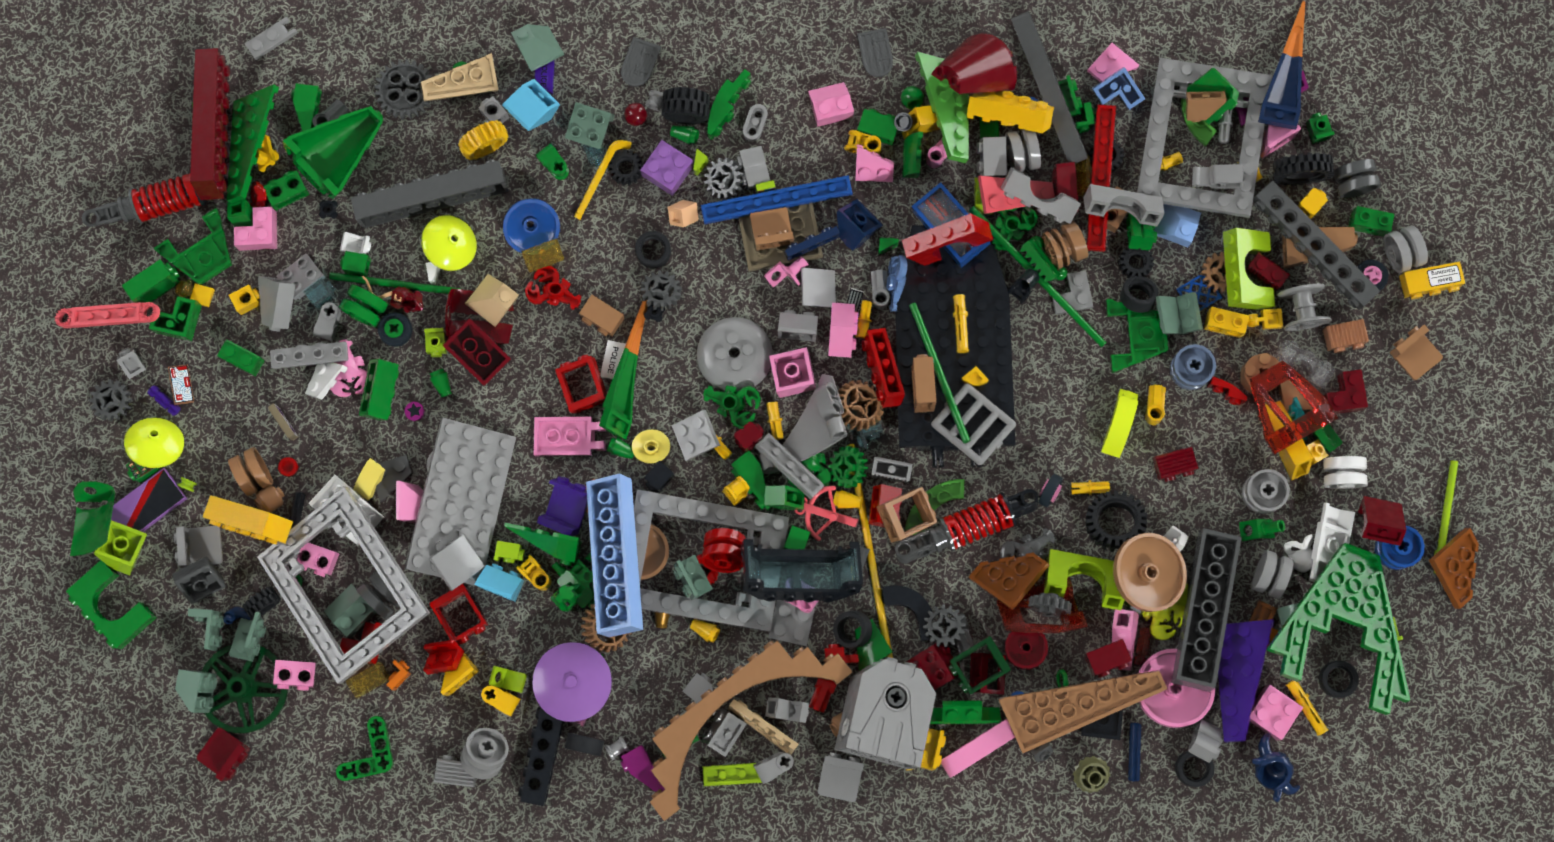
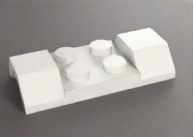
[1309,503,1355,582]

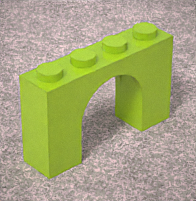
[1223,228,1275,310]
[1044,549,1125,610]

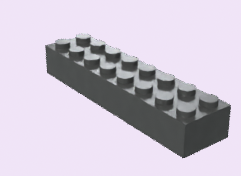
[351,159,509,229]
[1171,528,1242,692]

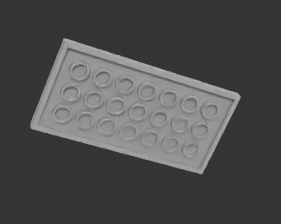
[404,418,516,586]

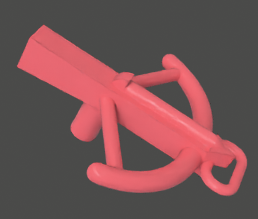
[794,486,859,541]

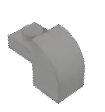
[765,697,809,723]

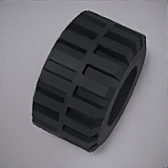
[661,87,710,124]

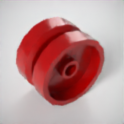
[702,528,746,573]

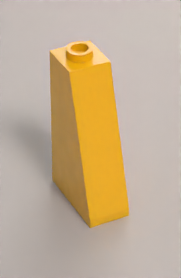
[1261,400,1313,481]

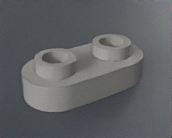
[743,104,768,141]

